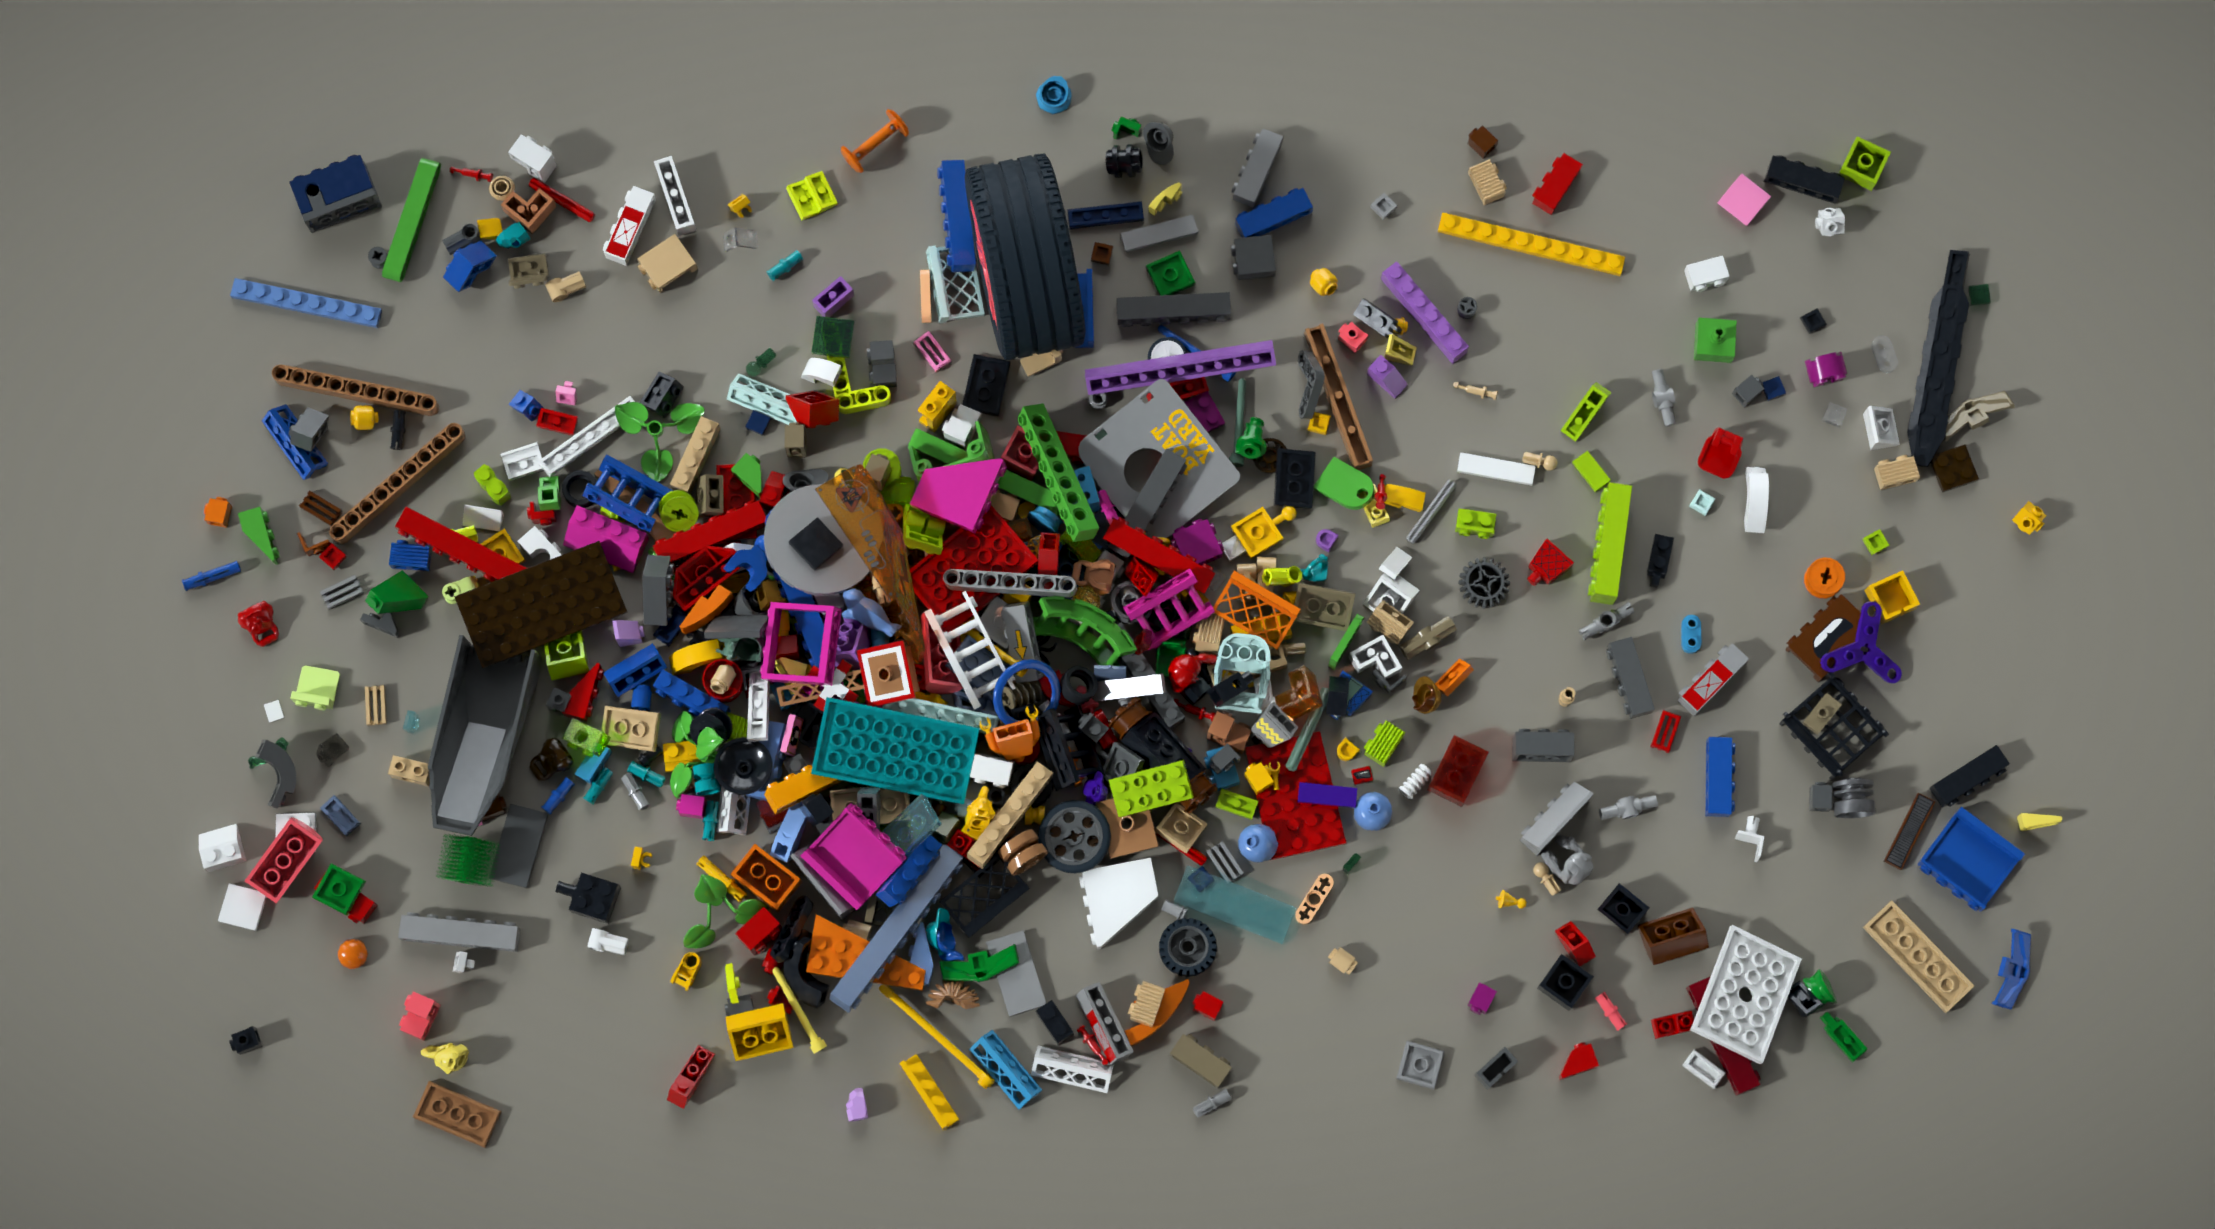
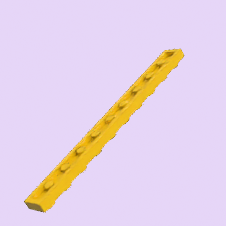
[1438,212,1625,276]

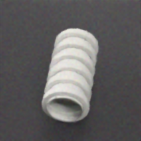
[1399,764,1433,799]

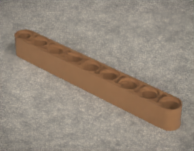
[272,365,439,416]
[329,423,465,544]

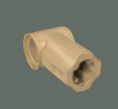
[545,271,586,302]
[1256,557,1276,593]
[1236,563,1257,602]

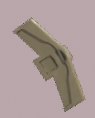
[1944,391,2015,442]

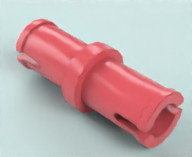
[1595,991,1627,1031]

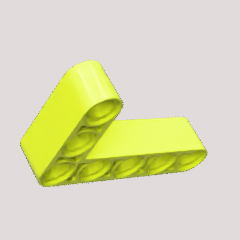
[822,321,891,414]

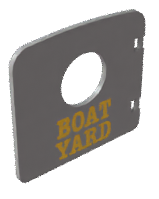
[1078,379,1240,538]

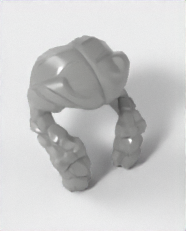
[1541,835,1593,885]

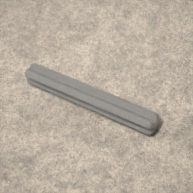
[1406,480,1456,544]

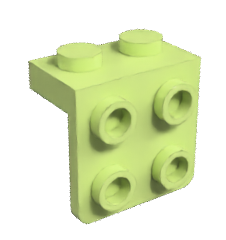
[290,666,340,711]

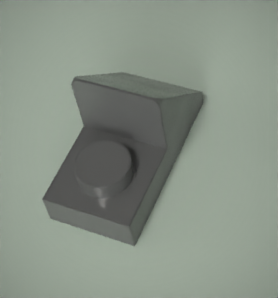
[360,613,400,638]

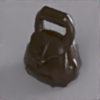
[529,738,574,781]

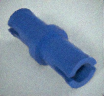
[541,777,575,815]

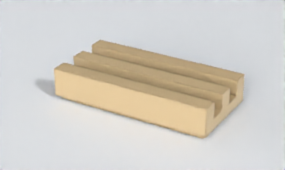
[365,685,387,726]

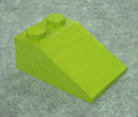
[544,630,589,680]

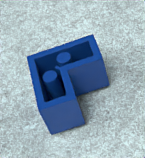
[443,241,497,292]

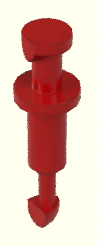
[449,167,493,182]
[1374,474,1387,510]
[1174,699,1216,722]
[1077,1025,1108,1065]

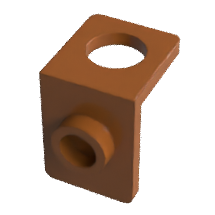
[297,532,331,556]

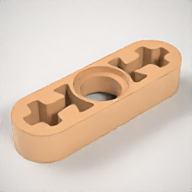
[920,270,932,323]
[1295,874,1334,925]

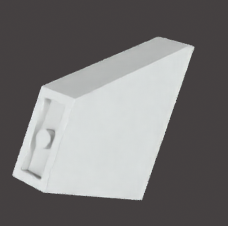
[1079,857,1158,950]

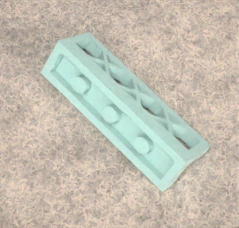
[727,373,798,425]

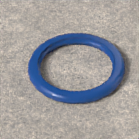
[993,659,1061,725]

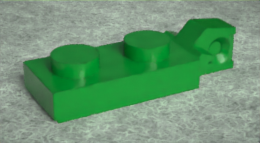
[1820,1012,1868,1062]

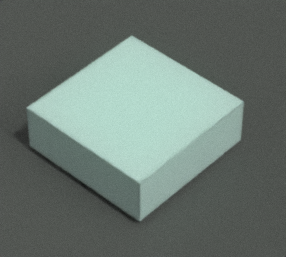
[1689,489,1715,516]

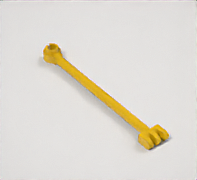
[879,985,995,1089]

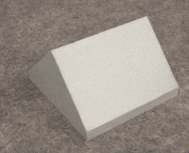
[1863,406,1900,450]

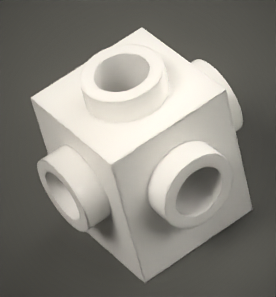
[1815,208,1845,236]

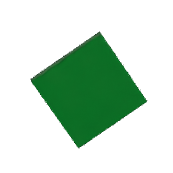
[1146,250,1196,296]
[312,863,366,916]

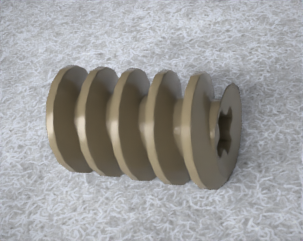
[1002,680,1042,709]

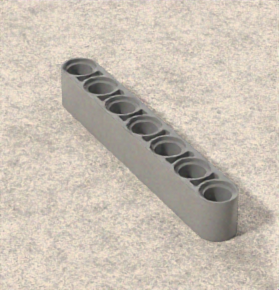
[943,569,1078,597]

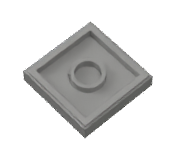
[1396,1041,1445,1090]

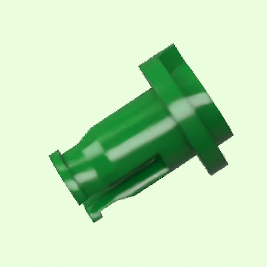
[1235,417,1267,459]

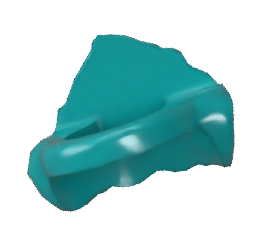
[1300,554,1328,582]

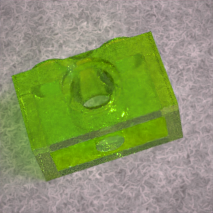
[562,718,611,758]

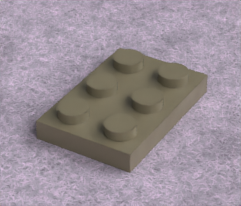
[1294,582,1355,631]

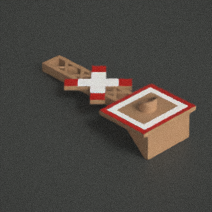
[777,640,920,711]

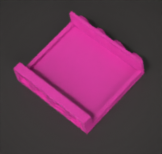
[801,804,907,910]

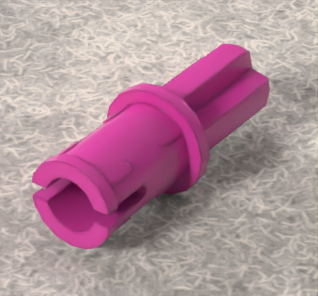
[1097,489,1119,524]

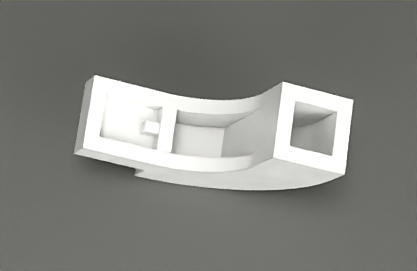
[1744,467,1769,533]

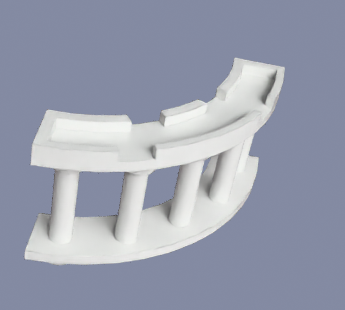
[924,591,1016,710]

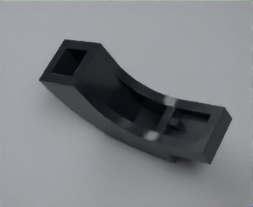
[784,936,830,1009]

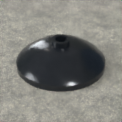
[714,737,772,795]

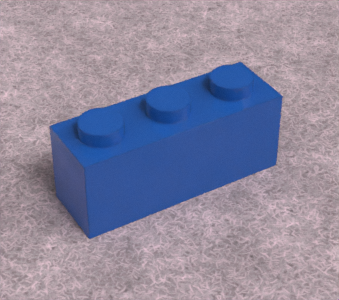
[603,643,668,697]

